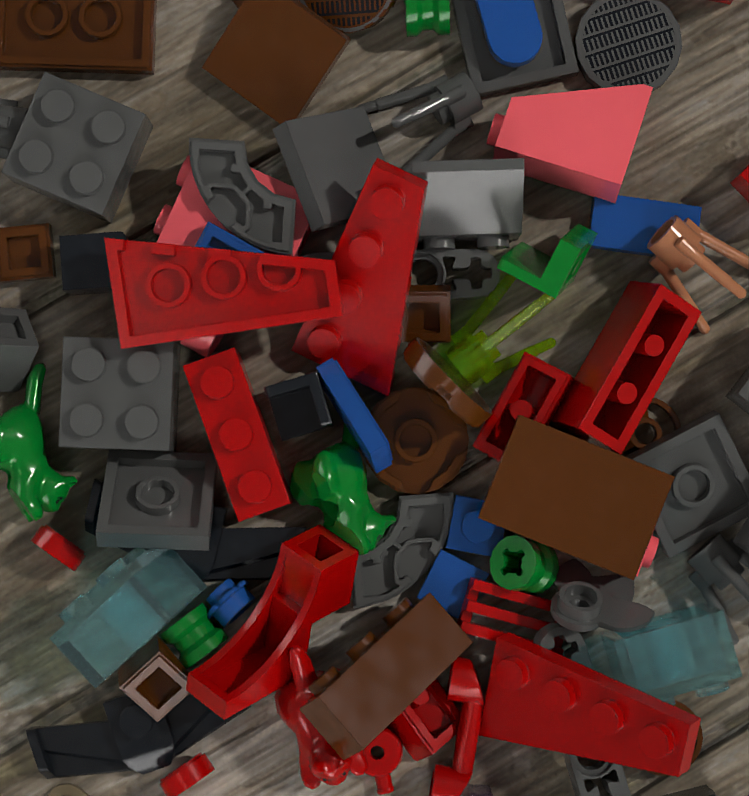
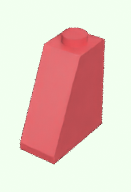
[487,84,653,204]

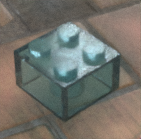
[49,548,207,689]
[600,603,742,705]

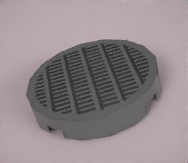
[574,0,682,92]

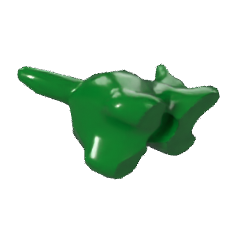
[0,363,78,522]
[290,423,396,555]

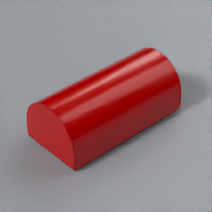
[472,352,575,462]

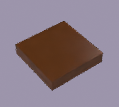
[202,0,351,124]

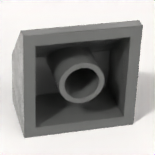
[410,158,525,250]

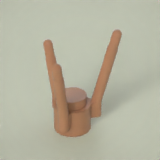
[647,215,749,334]

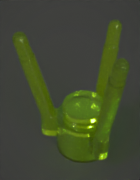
[444,273,556,386]

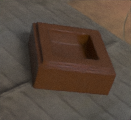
[0,223,57,283]
[401,285,451,342]

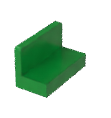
[497,224,598,299]

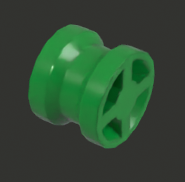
[404,0,450,37]
[490,535,559,594]
[159,603,229,670]

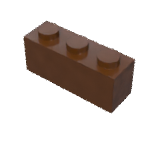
[300,592,473,760]

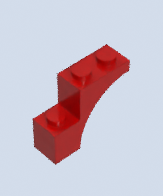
[186,524,359,720]

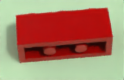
[552,281,702,455]
[183,347,293,522]

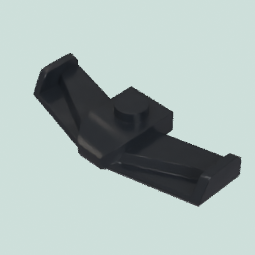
[84,478,307,585]
[26,694,251,779]

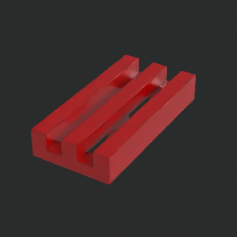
[457,577,564,655]

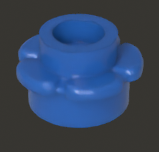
[206,578,256,628]

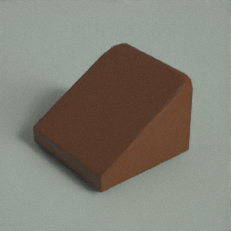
[118,636,190,722]

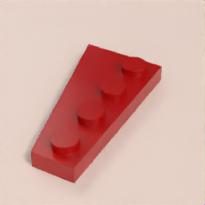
[291,158,428,396]
[104,238,344,349]
[479,632,701,777]

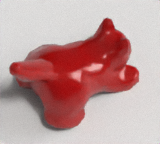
[274,645,368,790]

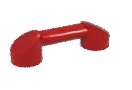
[429,657,484,796]

